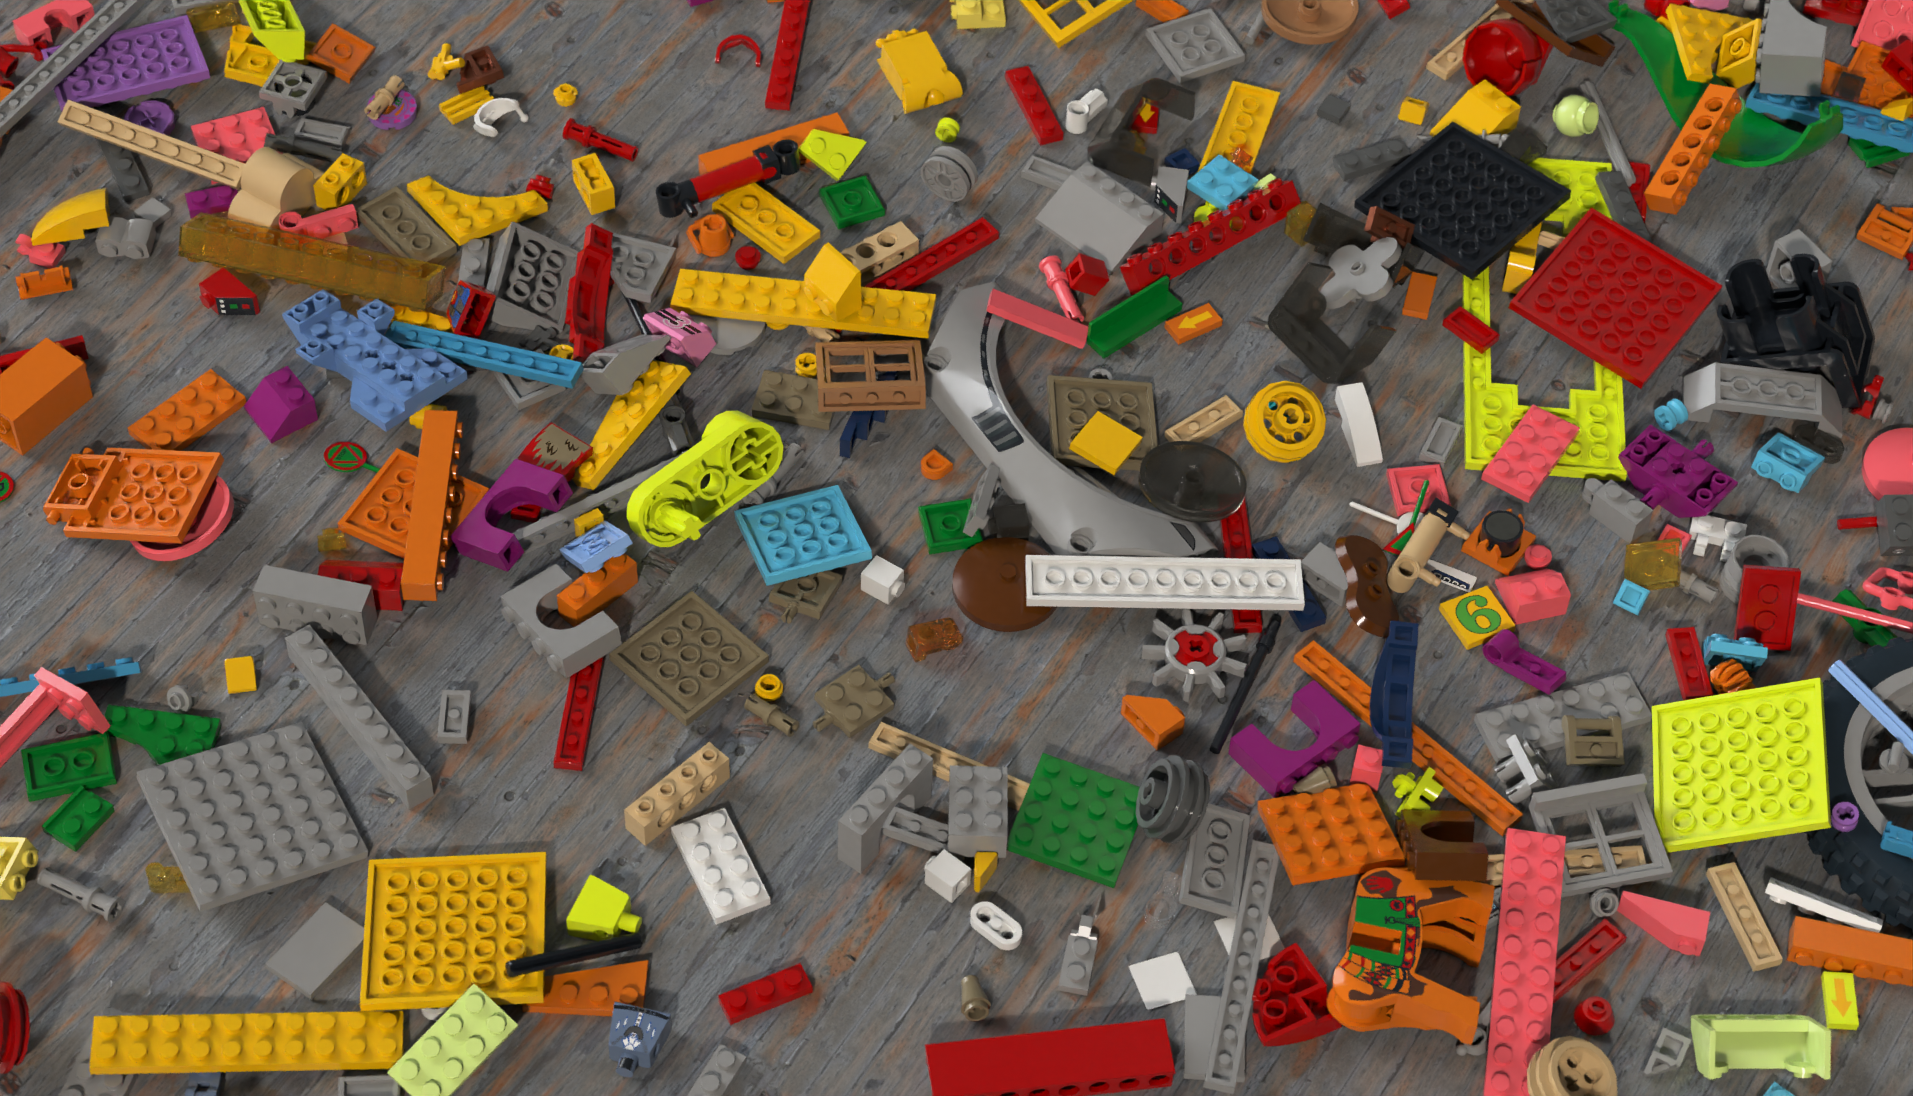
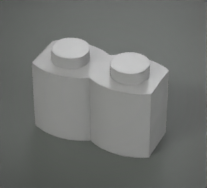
[95,217,157,259]

